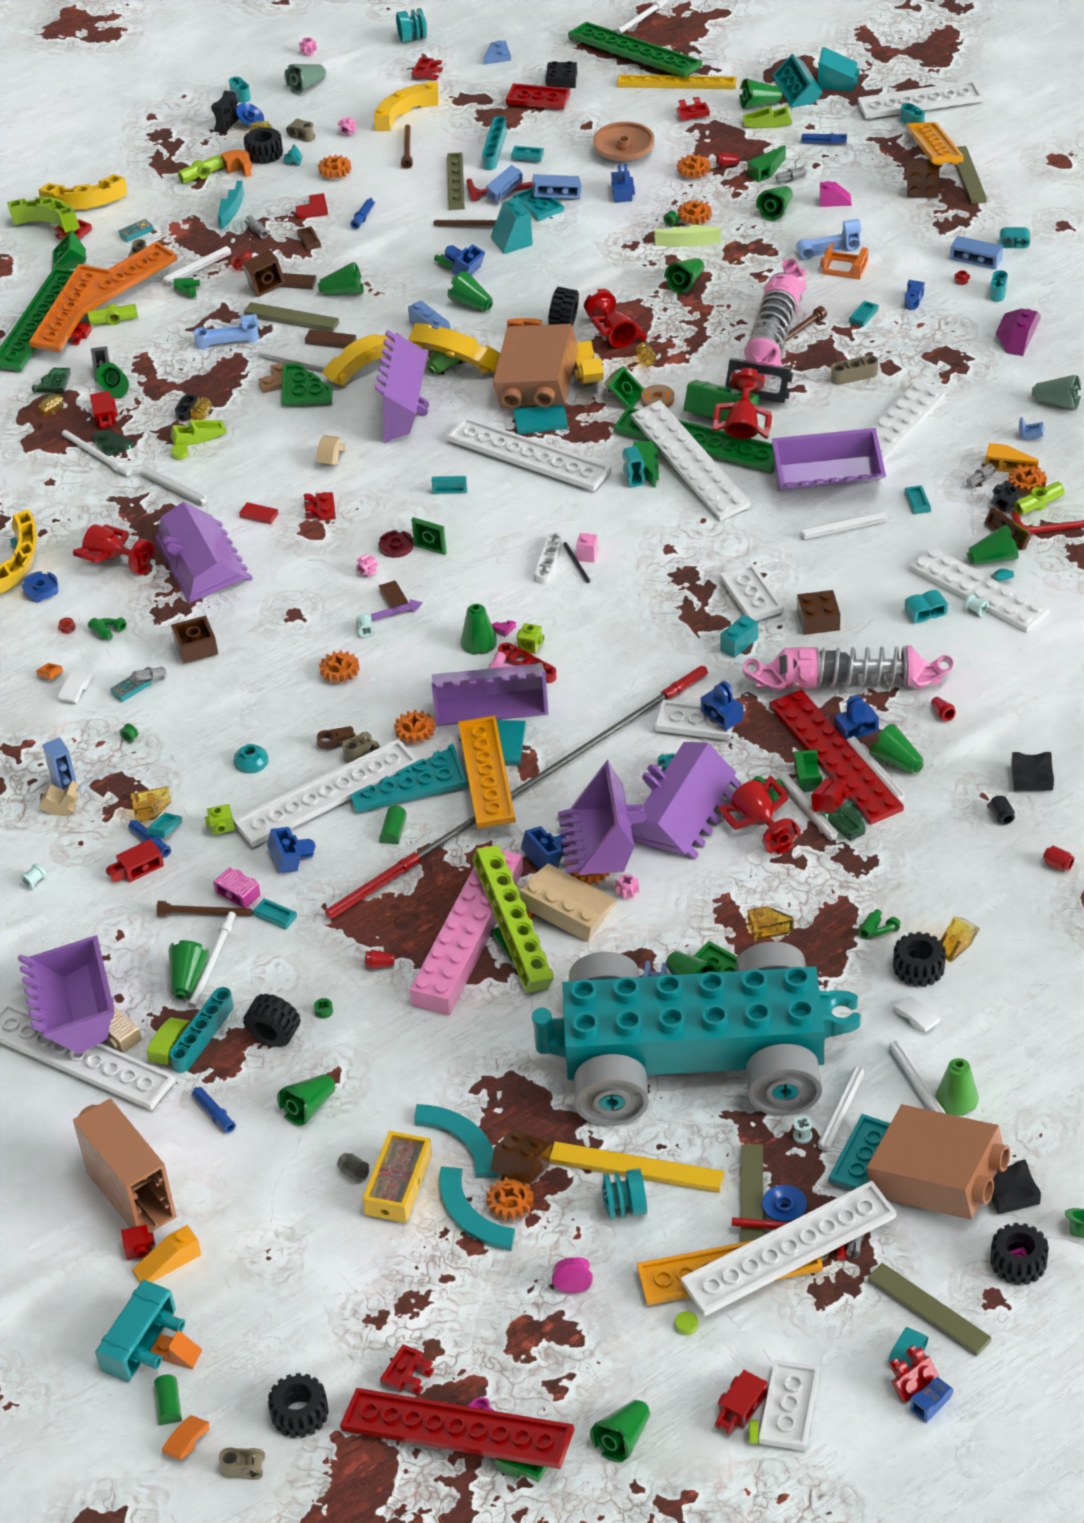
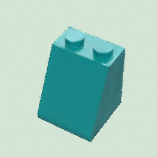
[818,47,860,91]
[491,198,533,254]

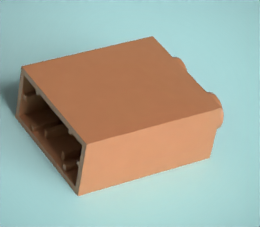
[493,324,578,408]
[73,1098,177,1233]
[866,1104,1010,1220]

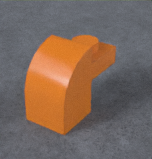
[221,150,252,177]

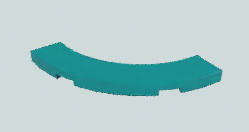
[415,1104,497,1177]
[439,1166,515,1251]

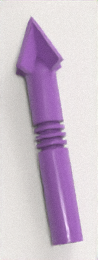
[371,599,423,621]

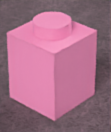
[576,533,598,562]

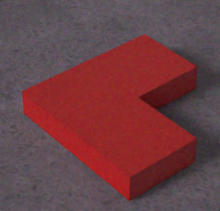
[295,193,328,219]

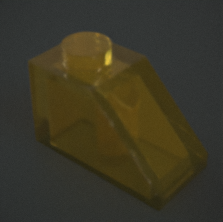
[130,786,171,822]
[748,906,794,941]
[941,916,980,962]

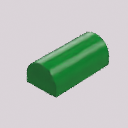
[379,805,407,844]
[154,1374,182,1425]

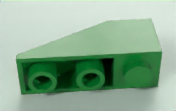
[747,145,786,183]
[633,441,659,487]

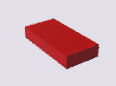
[239,502,279,524]

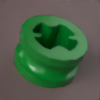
[663,210,679,227]
[119,723,139,742]
[314,998,333,1019]

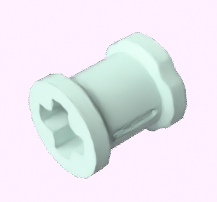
[964,594,989,616]
[355,613,375,637]
[20,863,46,889]
[793,1115,813,1144]

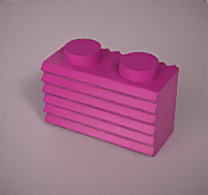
[213,867,260,908]

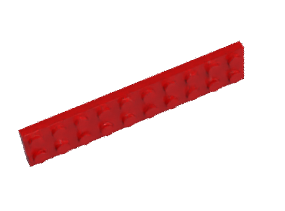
[769,689,904,825]
[340,1388,575,1469]

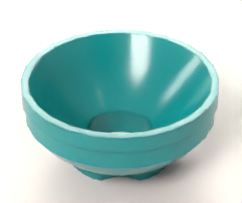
[234,744,268,774]

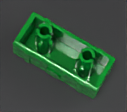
[683,380,759,421]

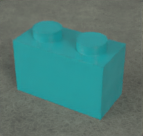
[720,615,758,658]

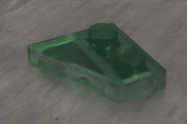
[32,367,71,394]
[91,429,135,456]
[825,799,866,841]

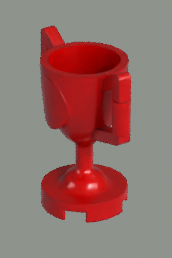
[584,289,648,348]
[713,368,772,439]
[73,524,155,575]
[718,776,801,855]

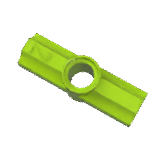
[177,155,224,184]
[88,304,138,326]
[1013,481,1065,516]

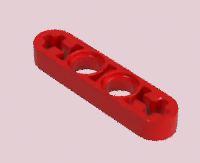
[498,642,557,683]

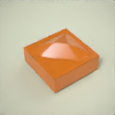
[36,663,63,680]

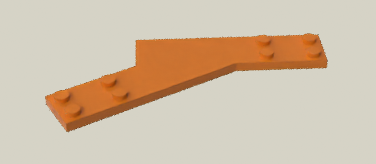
[29,241,178,352]

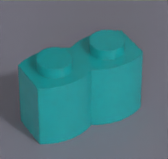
[622,446,645,488]
[904,590,948,623]

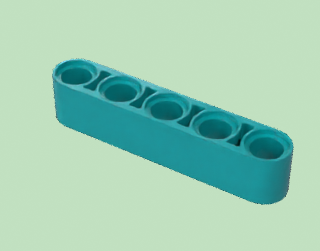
[482,116,507,170]
[169,987,234,1073]

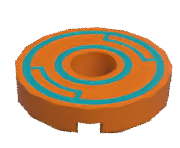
[641,384,675,407]

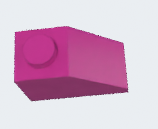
[819,181,852,207]

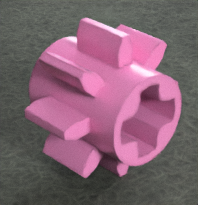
[299,37,317,56]
[338,116,357,136]
[356,554,378,577]
[615,874,639,899]

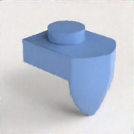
[1018,417,1045,440]

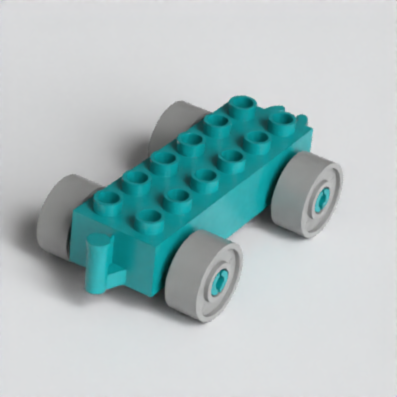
[532,942,861,1126]

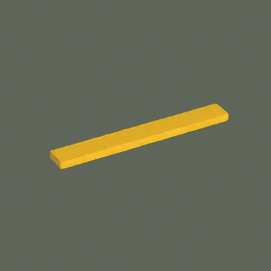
[617,75,737,89]
[549,1142,724,1193]

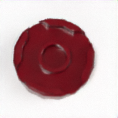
[378,530,414,558]

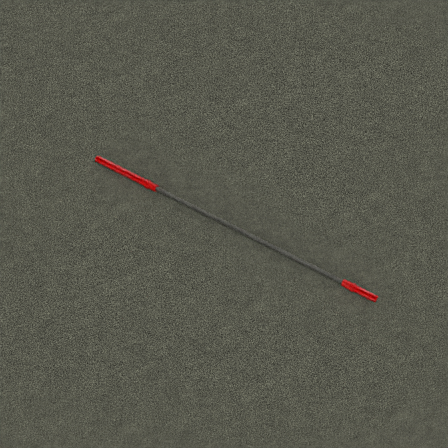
[325,666,708,920]

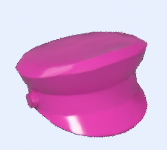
[552,1257,593,1294]

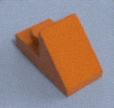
[150,1331,202,1370]

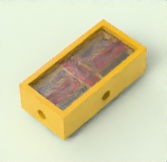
[362,1131,432,1223]

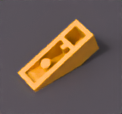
[985,443,1039,472]
[132,1225,201,1283]

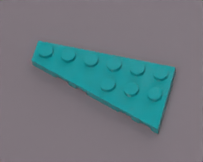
[351,743,468,813]

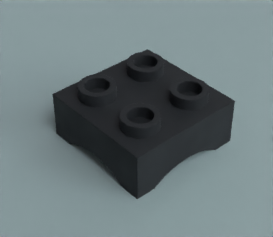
[546,61,578,88]
[211,90,239,134]
[1011,752,1054,791]
[991,1159,1041,1214]

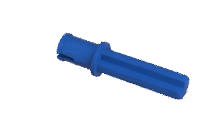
[801,132,847,145]
[350,198,375,229]
[128,820,171,858]
[192,1087,236,1133]

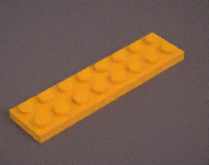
[906,122,964,165]
[458,715,516,829]
[637,1240,823,1306]

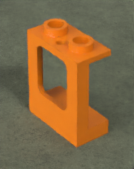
[820,242,868,280]

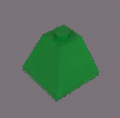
[52,231,87,270]
[604,366,644,408]
[411,517,447,555]

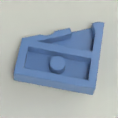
[483,40,511,65]

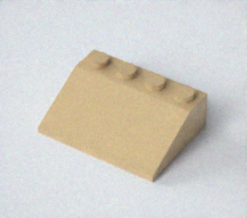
[520,863,617,942]

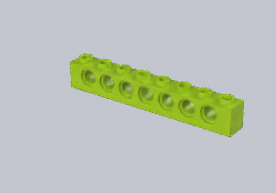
[472,845,554,993]

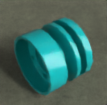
[396,8,427,43]
[601,1168,647,1220]

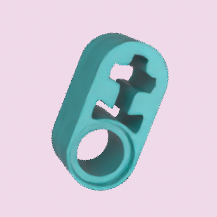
[229,76,251,103]
[901,103,925,124]
[999,227,1030,249]
[990,270,1008,302]
[888,1327,929,1367]

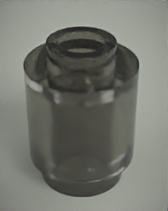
[337,1153,369,1182]

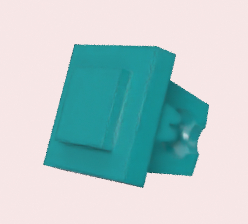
[283,144,303,166]

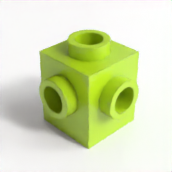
[517,623,545,654]
[204,804,235,835]

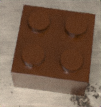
[907,160,940,198]
[242,249,285,297]
[797,590,841,635]
[171,615,218,664]
[491,1130,552,1184]

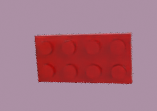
[506,83,571,110]

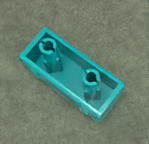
[95,1279,186,1382]

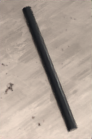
[563,542,590,583]

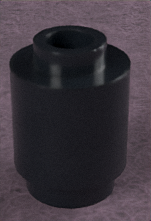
[989,796,1015,825]

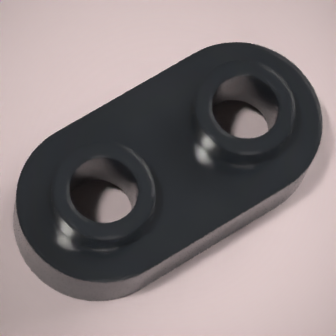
[175,394,198,420]

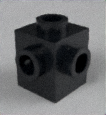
[990,480,1020,512]

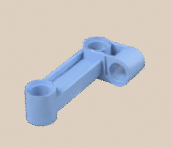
[796,219,861,260]
[194,314,259,349]

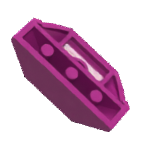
[996,308,1041,356]

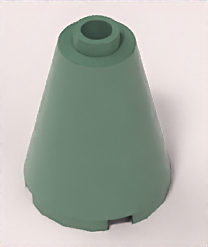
[285,64,326,94]
[1032,375,1081,409]

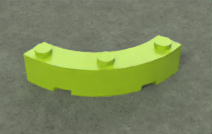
[7,197,80,233]

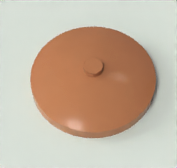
[593,122,654,161]

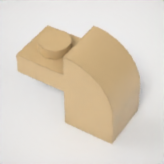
[316,435,346,465]
[38,781,79,816]

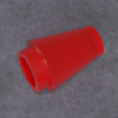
[716,152,740,168]
[931,697,956,721]
[365,949,395,970]

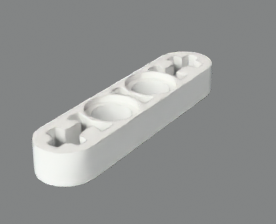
[535,532,563,584]

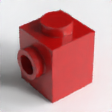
[121,1224,156,1260]

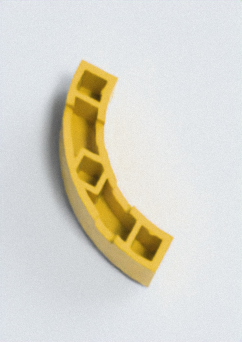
[374,81,440,131]
[38,174,128,210]
[408,323,500,374]
[322,334,394,387]
[574,341,604,384]
[0,509,37,594]

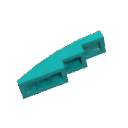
[218,180,244,229]

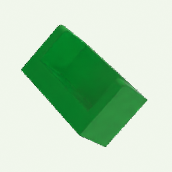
[794,750,823,792]

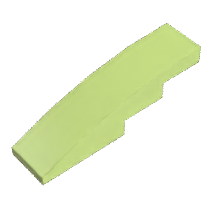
[655,225,721,246]

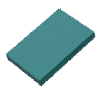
[513,188,564,222]
[513,405,568,435]
[496,720,526,766]

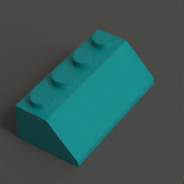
[772,54,823,108]

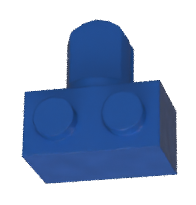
[611,163,635,203]
[444,244,485,276]
[700,681,744,730]
[834,695,879,740]
[520,826,570,870]
[267,827,316,873]

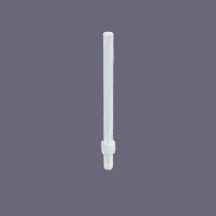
[616,0,668,34]
[62,430,132,476]
[188,911,236,1008]

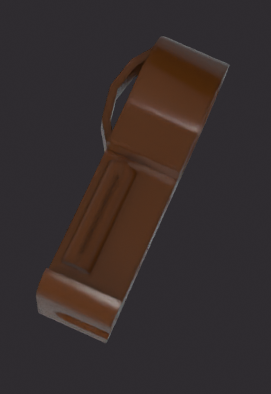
[317,726,356,750]

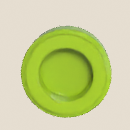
[171,444,189,460]
[675,1311,698,1335]
[749,1420,758,1444]

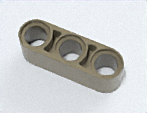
[831,355,878,385]

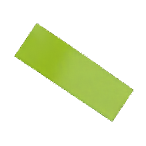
[743,106,792,128]
[170,420,227,446]
[146,1017,191,1065]

